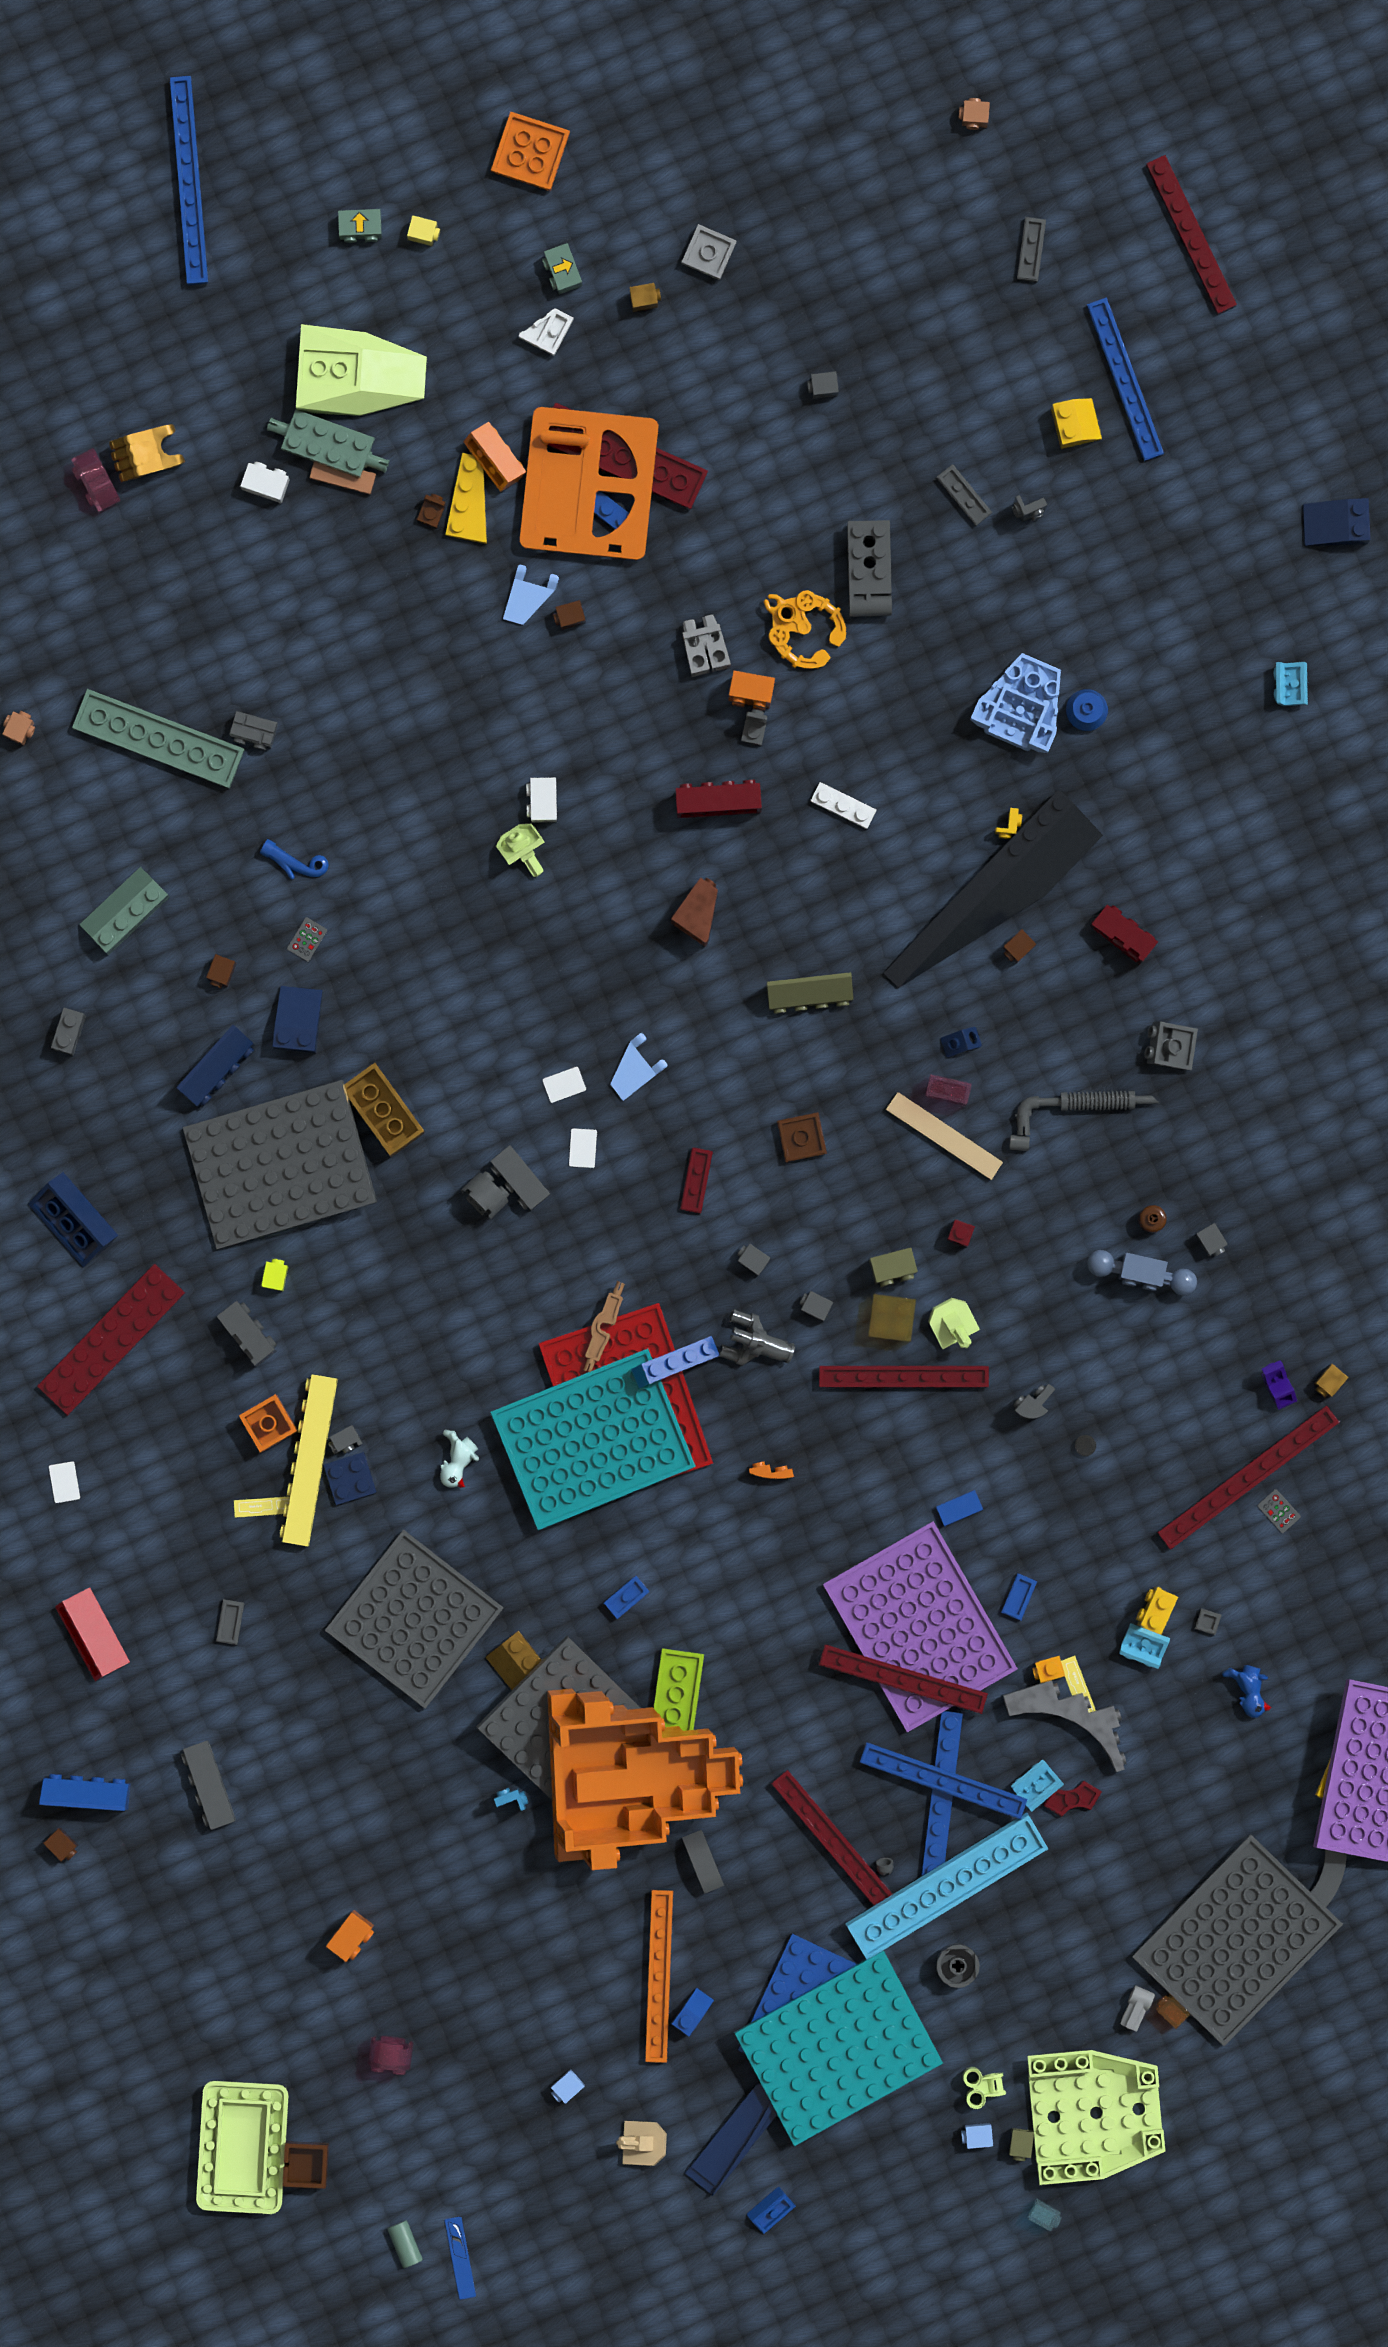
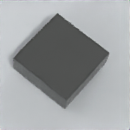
[1195,1608,1221,1635]

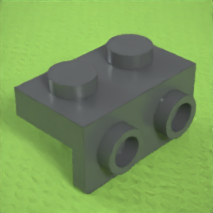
[1012,495,1047,522]

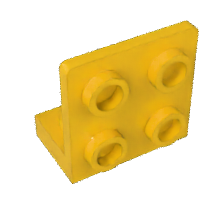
[1136,1587,1178,1635]

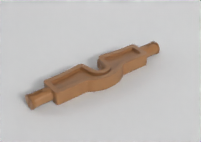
[583,1281,625,1372]

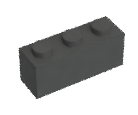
[490,1145,551,1211]

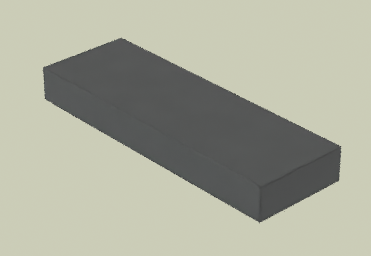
[1017,217,1046,283]
[936,464,992,526]

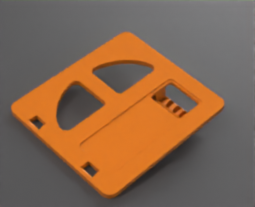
[520,407,658,560]

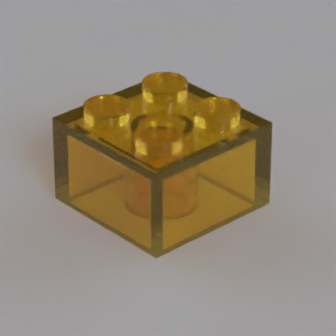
[868,1294,916,1342]

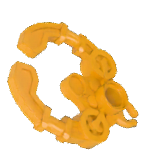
[763,590,846,669]

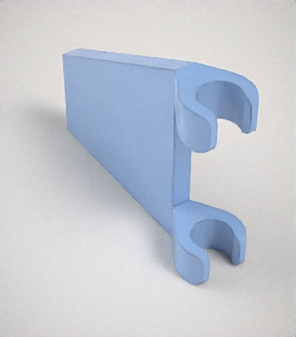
[503,565,559,625]
[610,1033,668,1101]

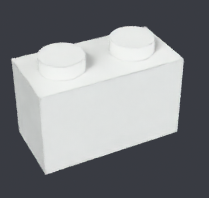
[241,462,290,503]
[526,778,557,822]

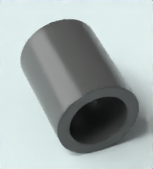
[1009,1135,1030,1151]

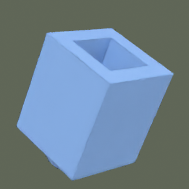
[551,2069,585,2104]
[961,2123,993,2149]

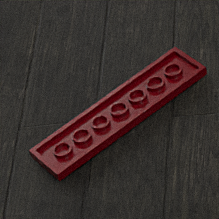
[547,402,708,510]
[37,1264,185,1416]

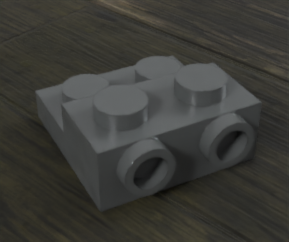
[1144,1022,1198,1071]

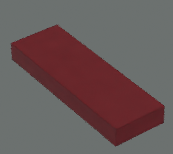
[680,1147,713,1214]

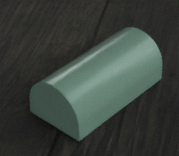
[387,2220,423,2268]

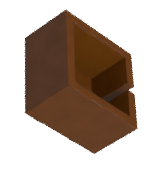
[283,2141,329,2189]

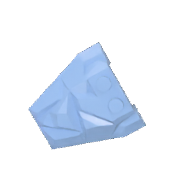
[970,653,1061,753]

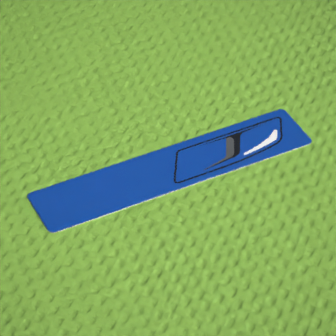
[445,2217,476,2300]

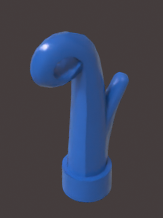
[260,839,329,880]

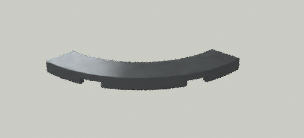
[1310,1849,1347,1907]

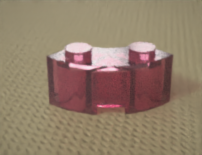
[71,448,121,512]

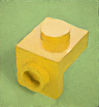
[995,808,1022,839]

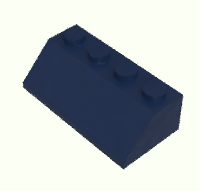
[176,1025,254,1108]
[28,1172,119,1268]

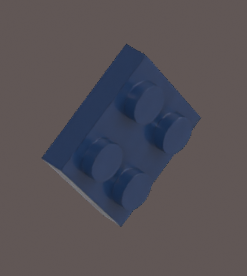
[324,1452,377,1505]

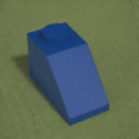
[672,1988,714,2036]

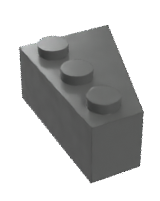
[217,1301,277,1367]

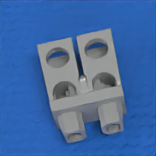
[683,615,731,677]

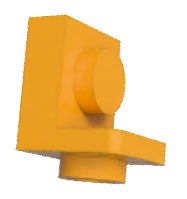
[1032,1656,1065,1683]

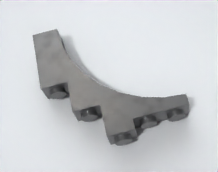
[1002,1680,1127,1772]

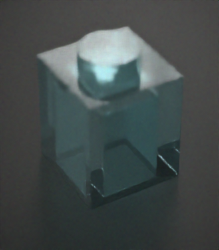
[1027,2198,1062,2231]

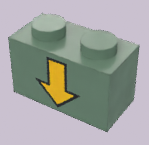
[338,209,382,243]
[542,243,582,295]

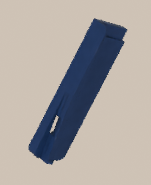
[685,2083,777,2196]

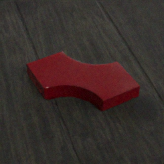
[1043,1780,1102,1817]

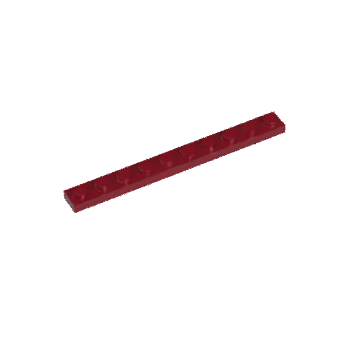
[1157,1406,1340,1550]

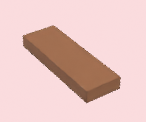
[310,462,376,495]

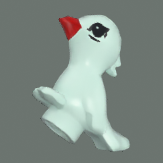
[440,1430,479,1488]

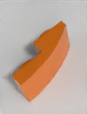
[749,1461,794,1479]

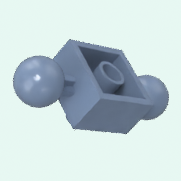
[1087,1250,1197,1296]

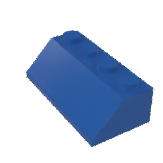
[39,1774,130,1811]

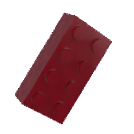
[676,780,762,818]

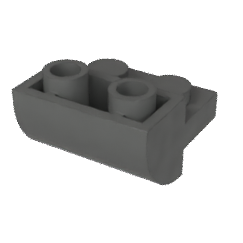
[1013,1384,1055,1419]

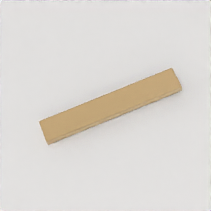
[886,1092,1003,1180]

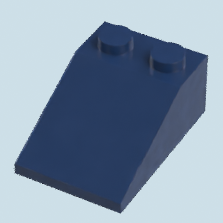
[1303,498,1370,546]
[272,986,323,1053]

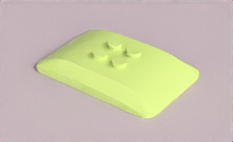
[196,2081,288,2214]

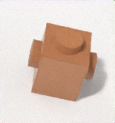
[959,98,990,130]
[3,711,35,746]

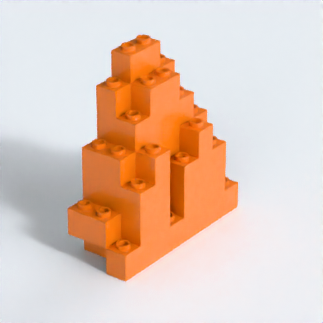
[547,1689,743,1870]

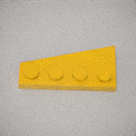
[446,453,487,544]

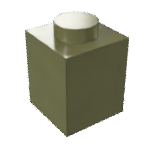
[1009,2128,1034,2161]

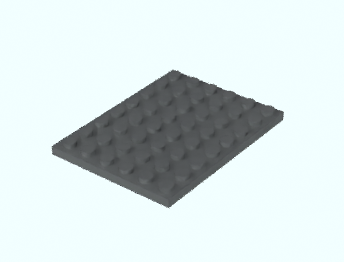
[183,1080,377,1249]
[1132,1834,1343,2046]

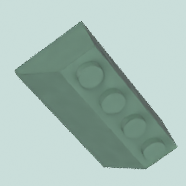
[79,867,170,955]

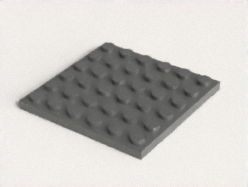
[325,1530,504,1709]
[476,1636,641,1800]

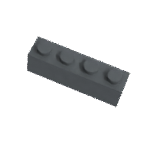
[181,1740,236,1830]

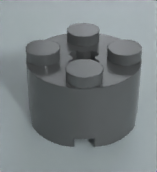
[460,1171,509,1220]
[936,1943,980,1988]

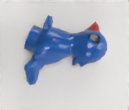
[1222,1665,1272,1718]

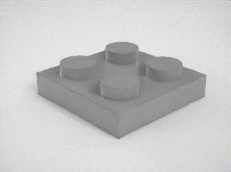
[682,224,737,280]

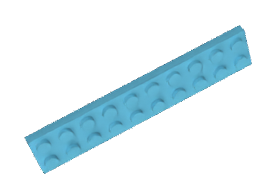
[845,1813,1048,1959]

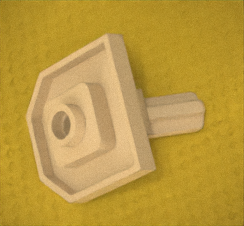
[616,2121,667,2166]

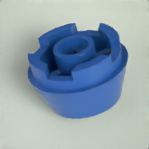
[1066,689,1108,731]

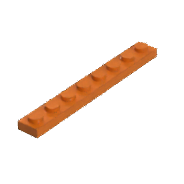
[645,1890,673,2063]

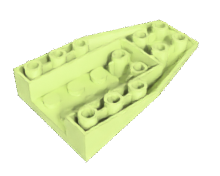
[296,324,427,416]

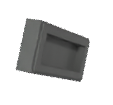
[216,1599,245,1645]

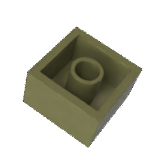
[869,1248,918,1287]

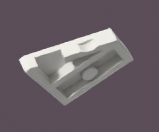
[518,309,574,356]

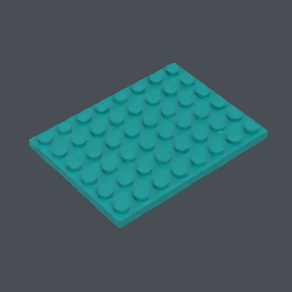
[491,1349,696,1530]
[734,1951,943,2146]

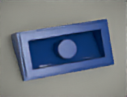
[747,2187,796,2234]

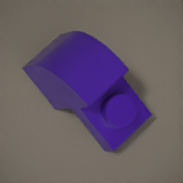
[1261,1360,1297,1410]

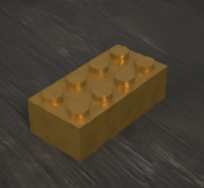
[344,1063,425,1157]

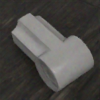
[1120,1985,1155,2032]

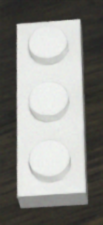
[811,782,876,829]

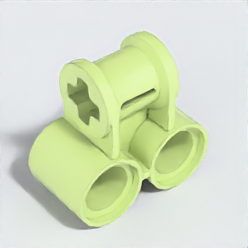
[963,2067,1006,2109]

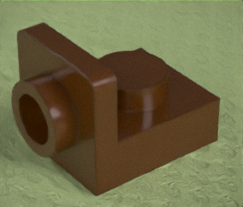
[417,493,446,528]

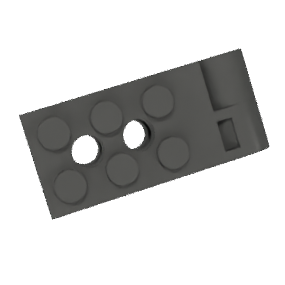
[847,520,892,617]

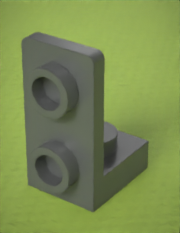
[741,709,768,746]

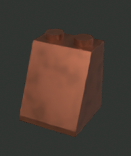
[671,877,718,947]

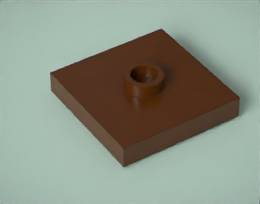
[777,1112,827,1163]

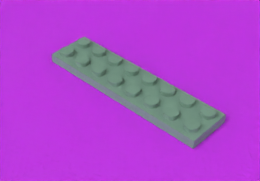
[72,689,245,789]

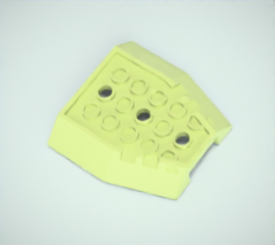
[1028,2050,1165,2185]

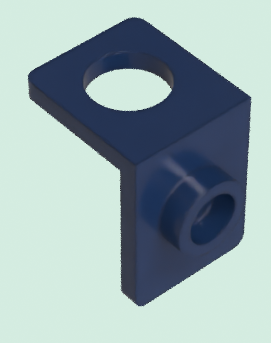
[941,1027,982,1057]

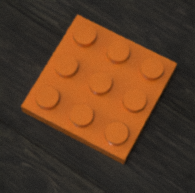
[491,111,570,191]

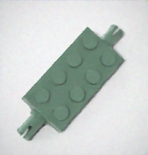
[267,410,390,478]

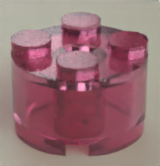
[368,2036,414,2075]

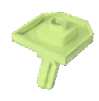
[496,824,544,877]
[928,1298,980,1349]

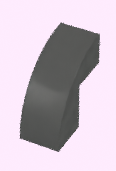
[682,1830,724,1894]

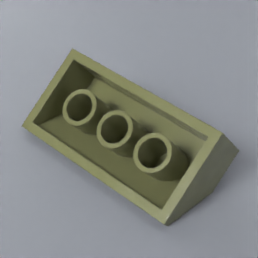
[766,972,853,1014]

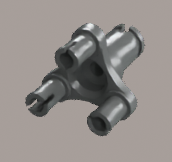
[718,1309,795,1366]

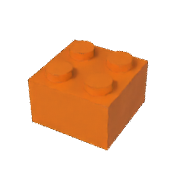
[729,671,775,711]
[239,1394,298,1453]
[326,1910,374,1962]

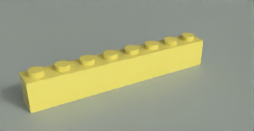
[280,1375,338,1546]

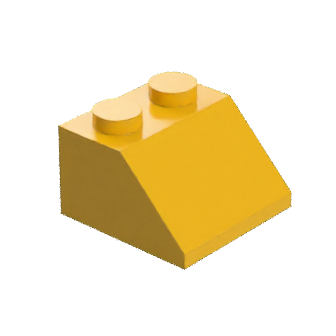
[1051,398,1102,449]

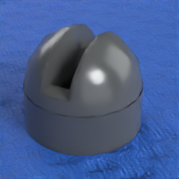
[876,1858,894,1876]

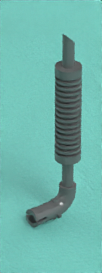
[1015,1091,1160,1135]

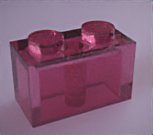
[925,1074,972,1106]

